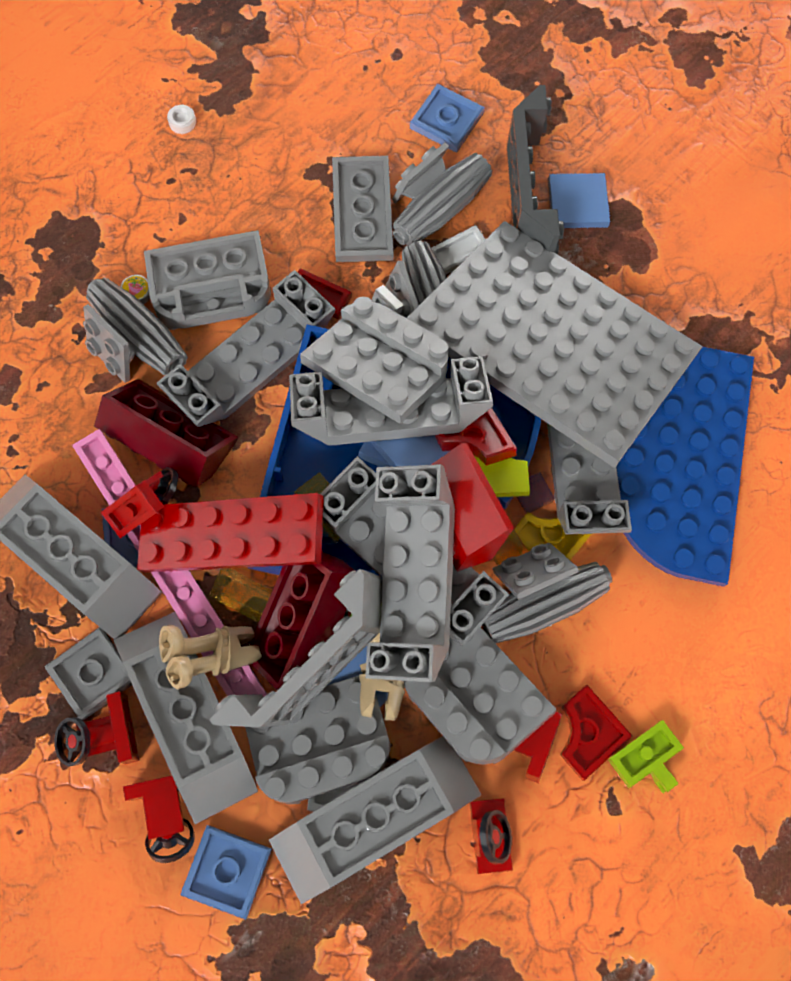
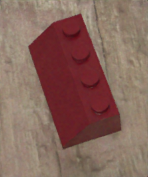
[94,379,238,487]
[249,551,355,691]

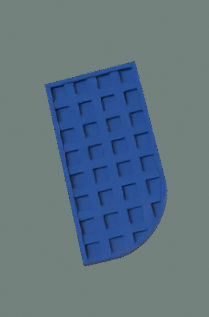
[616,347,754,587]

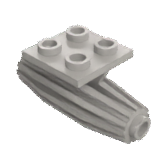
[392,142,492,246]
[385,241,447,318]
[83,278,188,383]
[482,542,613,643]

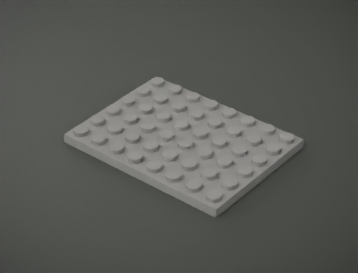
[407,221,703,468]

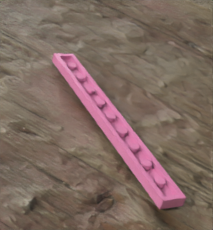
[72,429,267,697]

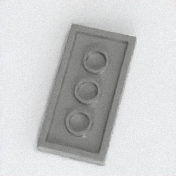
[332,156,393,262]

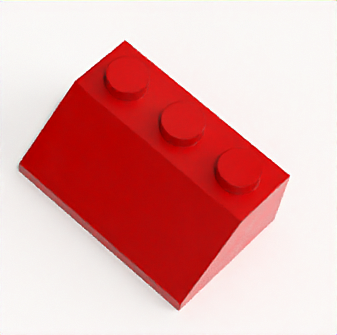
[431,442,514,572]

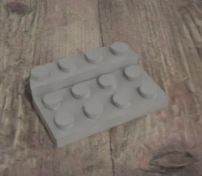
[144,230,271,330]
[300,297,449,424]
[404,627,556,764]
[245,676,390,805]

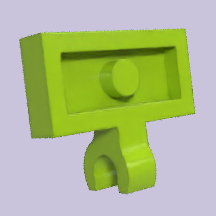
[608,720,684,793]

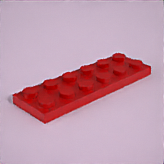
[137,493,324,572]

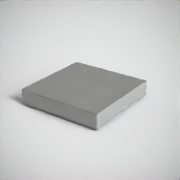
[44,627,132,721]

